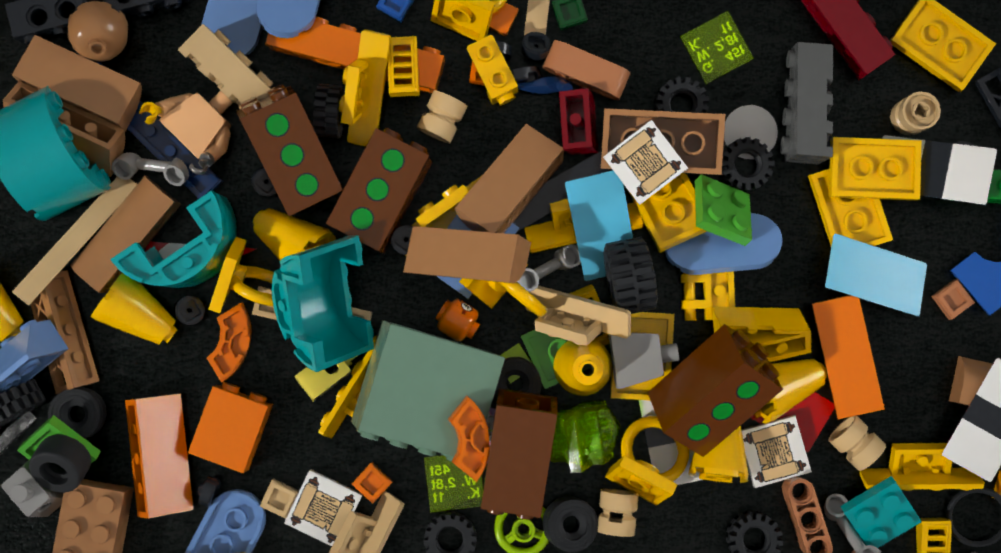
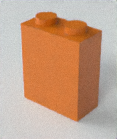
[188,382,273,473]

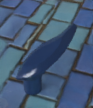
[517,77,573,94]

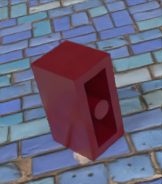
[559,88,598,155]

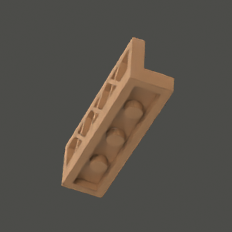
[30,270,99,394]

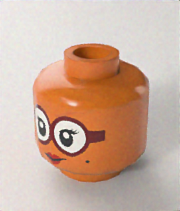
[435,299,480,342]

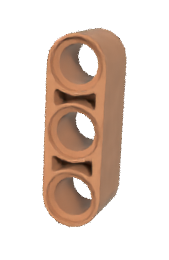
[542,40,631,101]
[782,476,833,553]

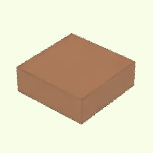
[931,279,975,320]

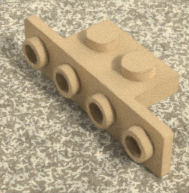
[526,286,631,346]
[329,491,404,553]

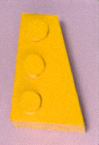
[712,306,811,362]

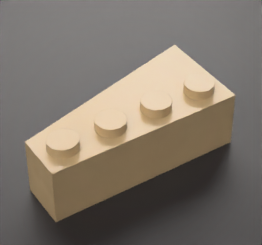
[178,24,273,109]

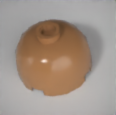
[68,1,128,62]

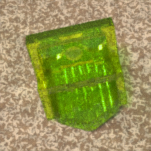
[550,400,621,473]

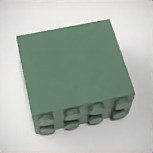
[351,320,505,461]

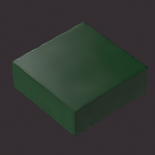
[552,0,588,30]

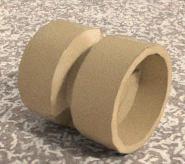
[416,90,468,144]
[890,91,941,136]
[828,416,886,471]
[598,489,639,537]

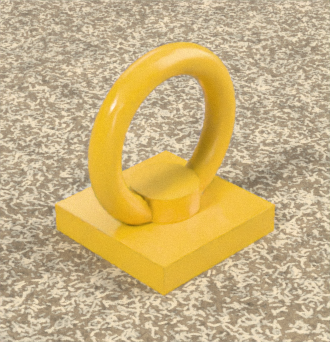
[431,0,507,41]
[208,237,274,313]
[459,264,547,317]
[605,416,689,505]

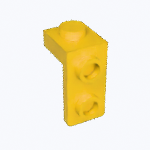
[467,35,518,106]

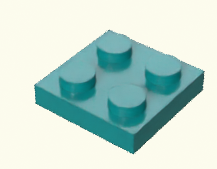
[840,476,922,548]

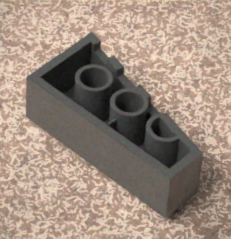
[780,42,833,164]

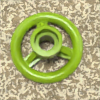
[494,507,549,553]

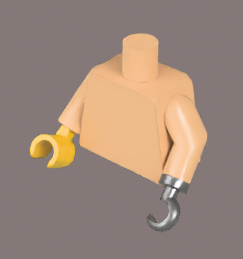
[139,91,233,175]

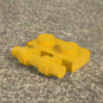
[680,271,735,321]

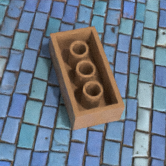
[601,108,726,175]
[52,479,134,553]

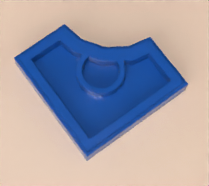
[950,252,1001,315]

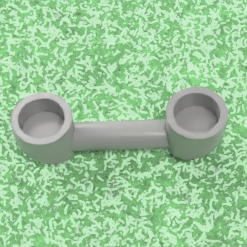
[112,153,189,186]
[517,244,581,292]
[824,494,881,553]

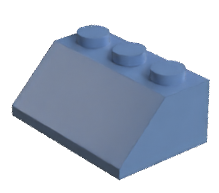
[0,319,68,394]

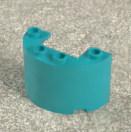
[0,86,111,221]
[110,191,237,288]
[272,235,374,372]

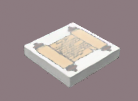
[603,120,688,205]
[742,415,812,488]
[284,469,362,546]

